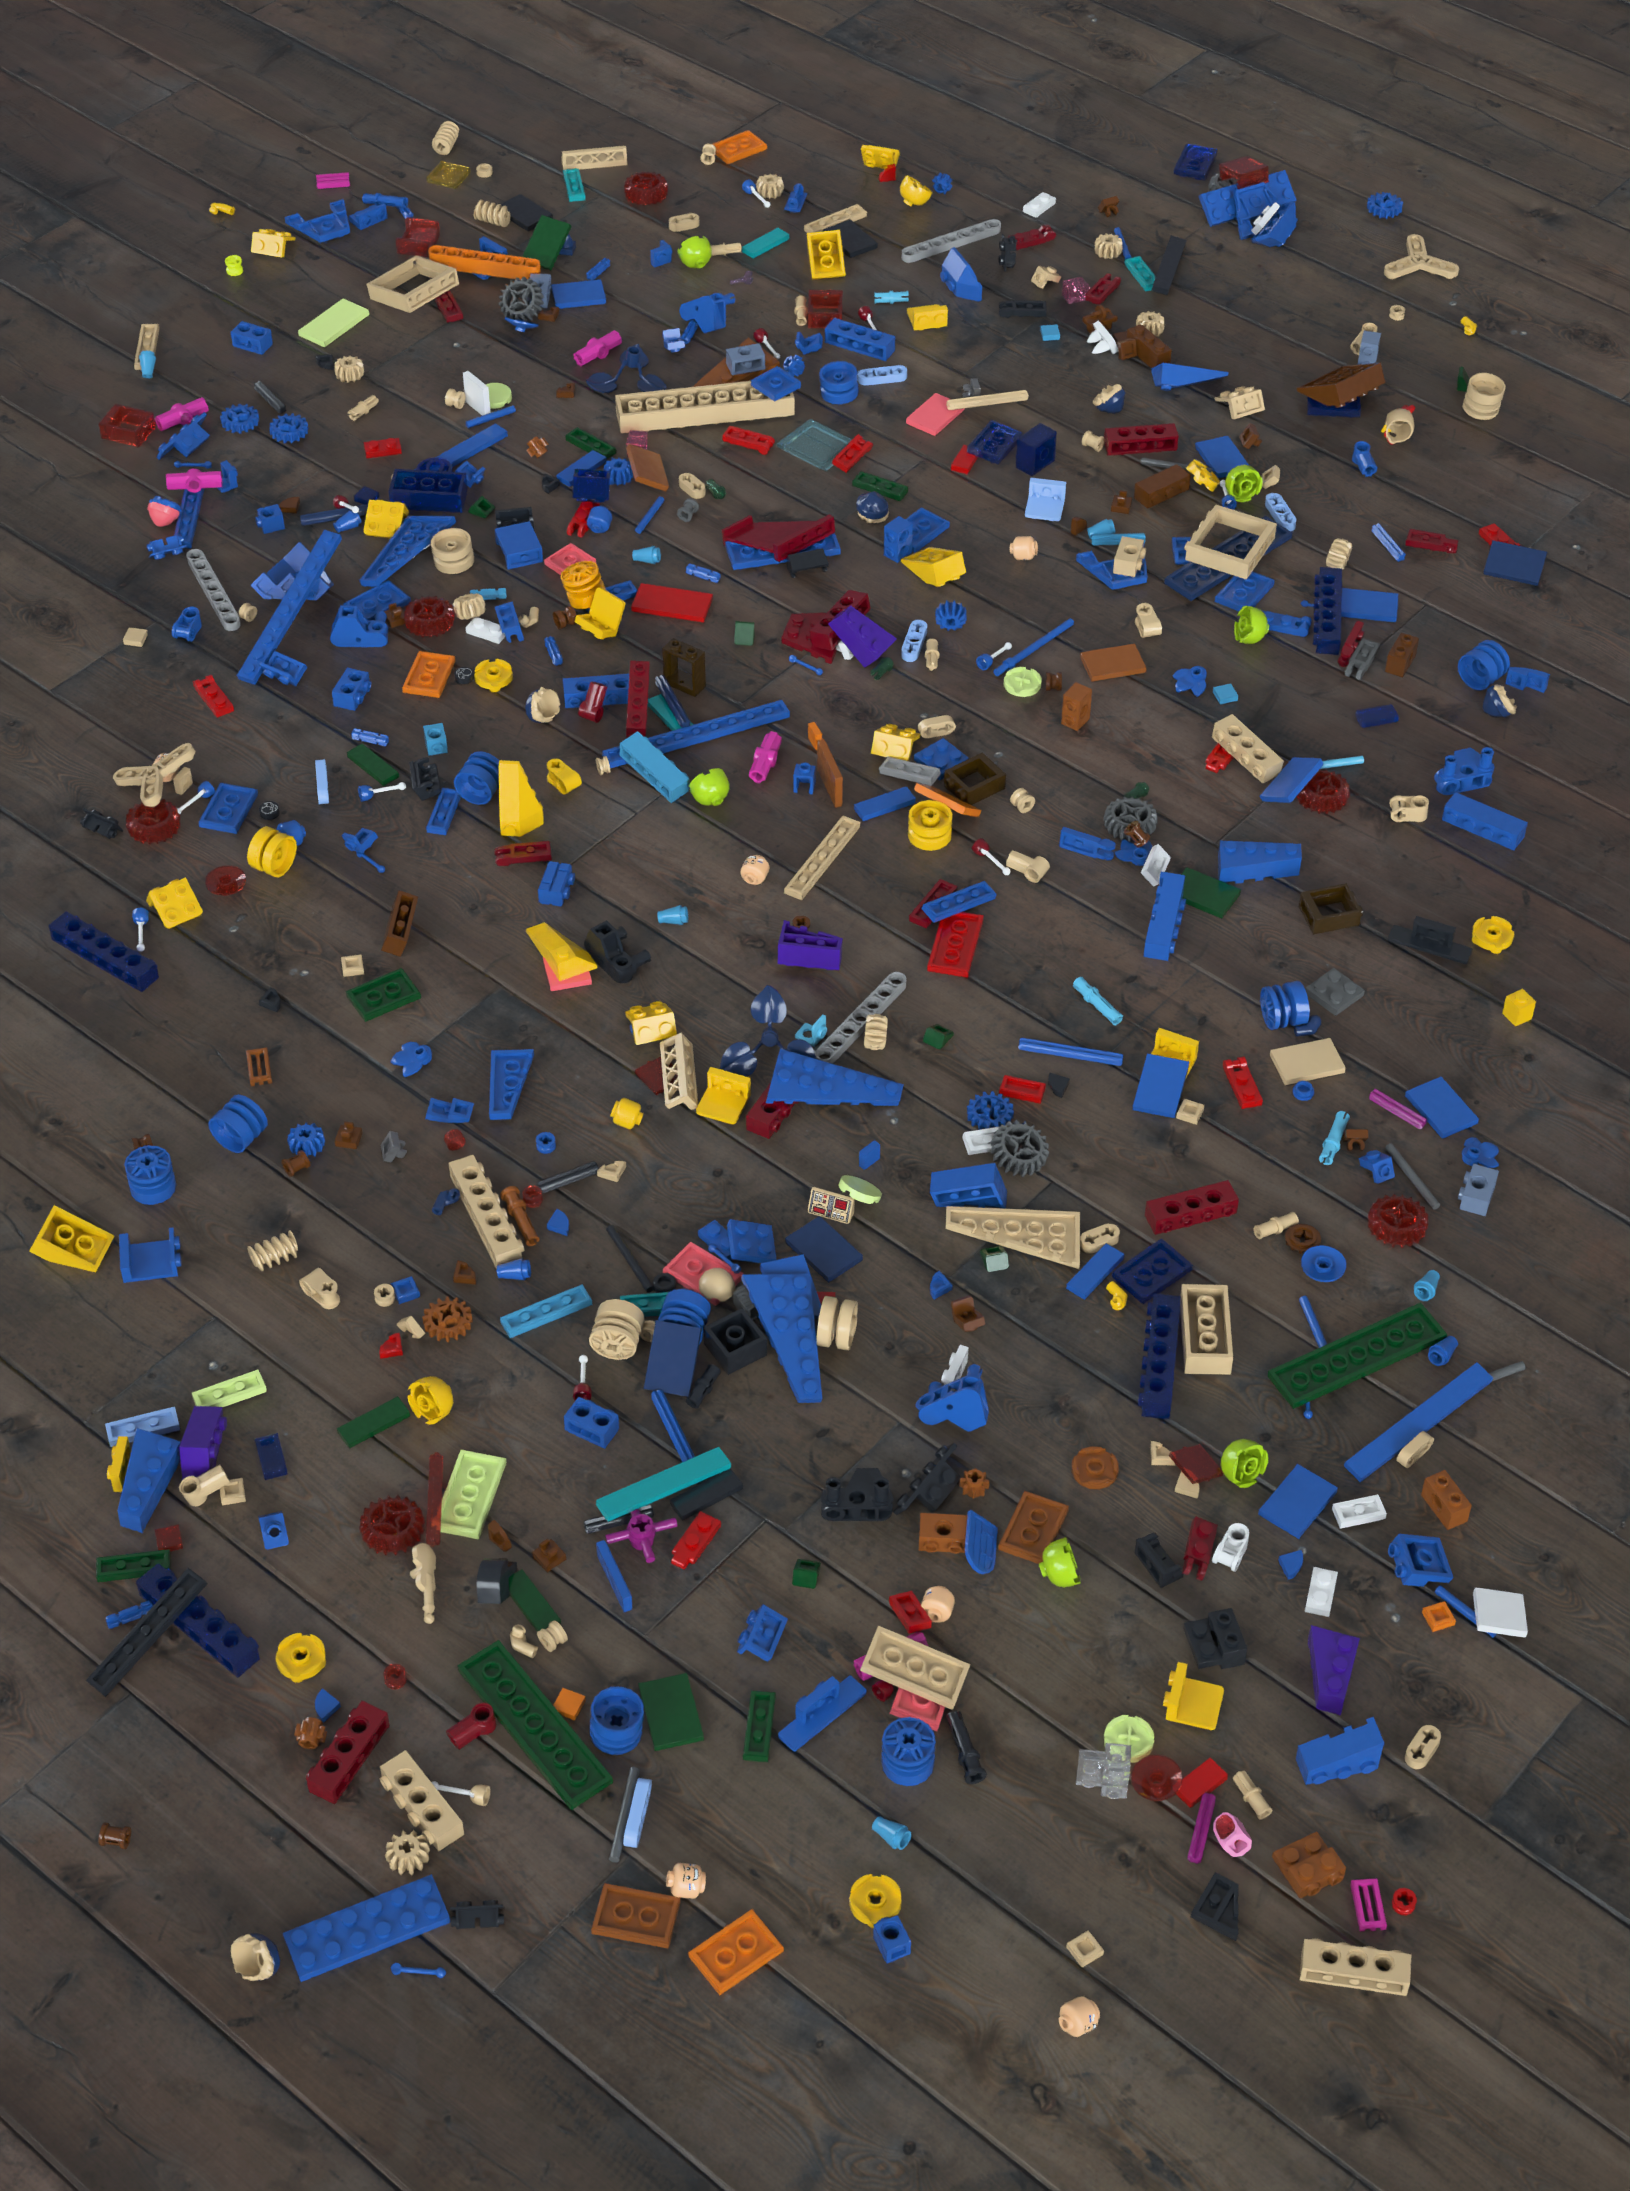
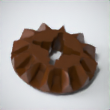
[1285,1224,1321,1254]

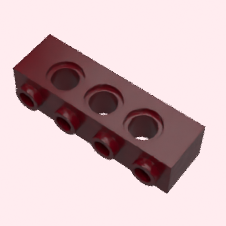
[1104,423,1179,456]
[810,590,871,651]
[626,660,650,739]
[746,1082,799,1139]
[1145,1180,1239,1235]
[306,1701,390,1805]

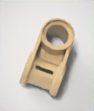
[1135,603,1162,638]
[1389,795,1429,822]
[299,1268,340,1309]

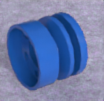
[1458,640,1510,691]
[454,751,499,805]
[1260,981,1310,1030]
[208,1094,268,1153]
[124,1145,176,1205]
[658,1289,711,1345]
[589,1687,644,1755]
[881,1717,936,1786]

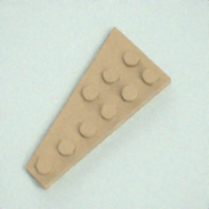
[946,1206,1080,1269]

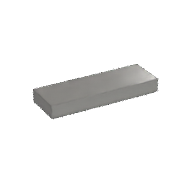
[879,757,941,786]

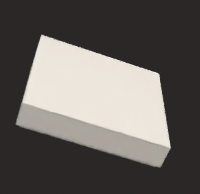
[463,371,491,416]
[1473,1587,1528,1637]

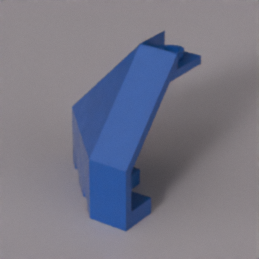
[251,542,334,600]

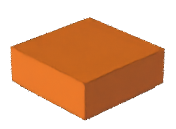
[808,722,822,750]
[1422,1601,1456,1632]
[553,1688,586,1721]

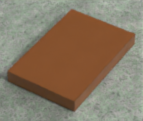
[626,444,669,491]
[1080,643,1146,682]
[817,739,843,808]
[998,1490,1069,1564]
[591,1883,681,1948]

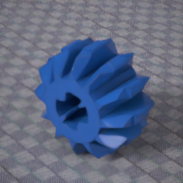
[603,457,633,486]
[935,600,967,631]
[287,1122,325,1157]

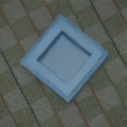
[1040,325,1060,341]
[1213,684,1238,704]

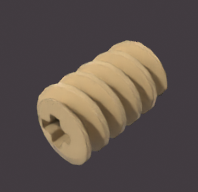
[432,121,459,155]
[474,199,511,227]
[248,1230,298,1272]

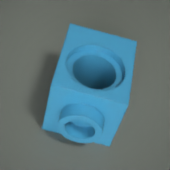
[423,723,448,756]

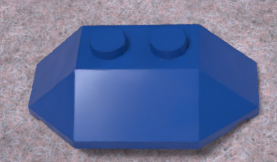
[1251,201,1296,247]
[940,247,982,301]

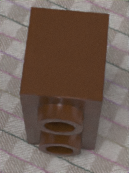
[1385,632,1419,678]

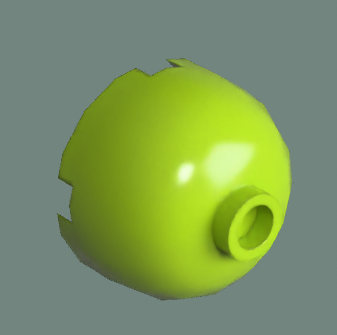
[677,236,712,268]
[1225,465,1263,502]
[1234,606,1269,644]
[689,768,729,806]
[1221,1439,1268,1488]
[1039,1537,1081,1587]

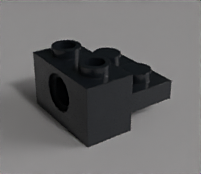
[1183,1608,1247,1670]

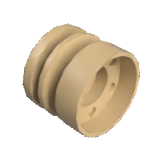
[1463,373,1506,420]
[589,1299,644,1360]

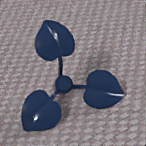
[586,344,667,393]
[720,985,816,1077]

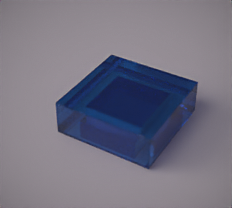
[354,486,379,505]

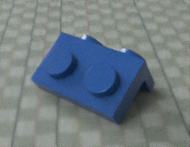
[259,651,307,686]

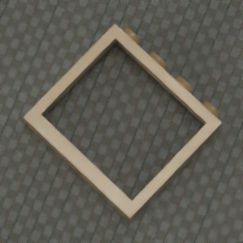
[367,256,459,313]
[1184,505,1277,579]

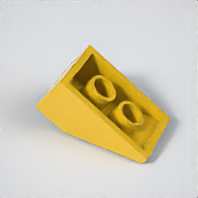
[807,230,846,280]
[901,547,966,587]
[29,1205,114,1272]

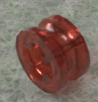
[444,1129,466,1151]
[522,1186,543,1208]
[383,1664,407,1689]

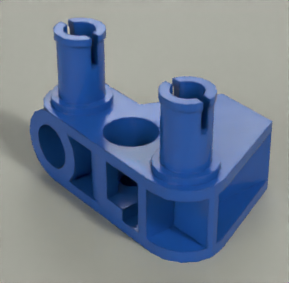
[679,293,735,333]
[330,605,388,647]
[1434,747,1495,795]
[916,1364,989,1432]

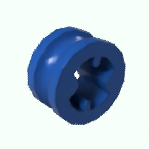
[536,1132,556,1154]

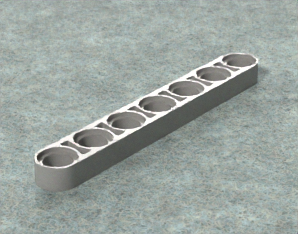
[902,219,1001,263]
[186,549,241,631]
[815,972,906,1064]

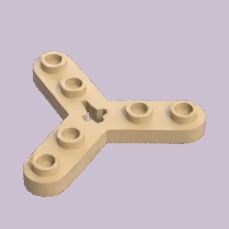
[1384,234,1459,279]
[113,743,195,807]

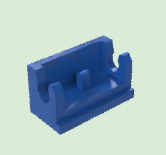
[495,602,524,643]

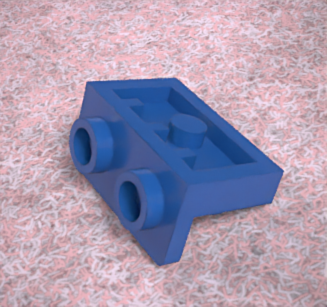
[349,203,388,230]
[737,1604,788,1662]

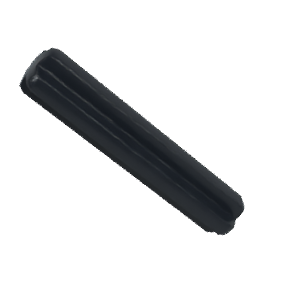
[254,381,286,414]
[537,1161,599,1194]
[583,1504,654,1534]

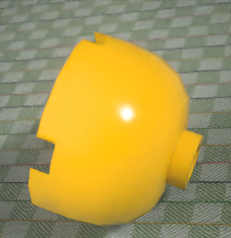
[900,175,933,206]
[408,1376,453,1425]

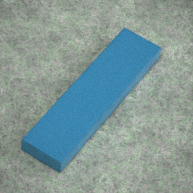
[500,1284,593,1338]

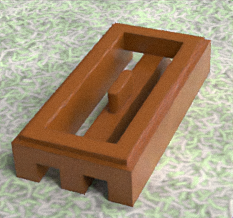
[246,1048,272,1086]

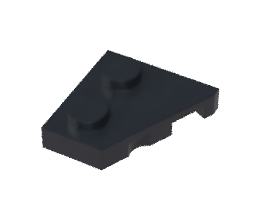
[1191,1872,1239,1941]

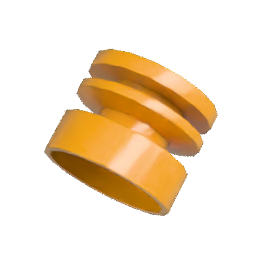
[560,561,606,609]

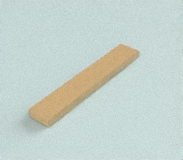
[784,816,860,900]

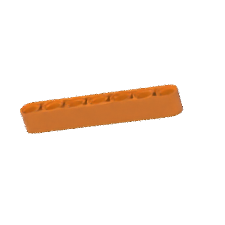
[429,245,541,280]

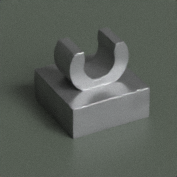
[962,378,981,398]
[381,1131,407,1163]

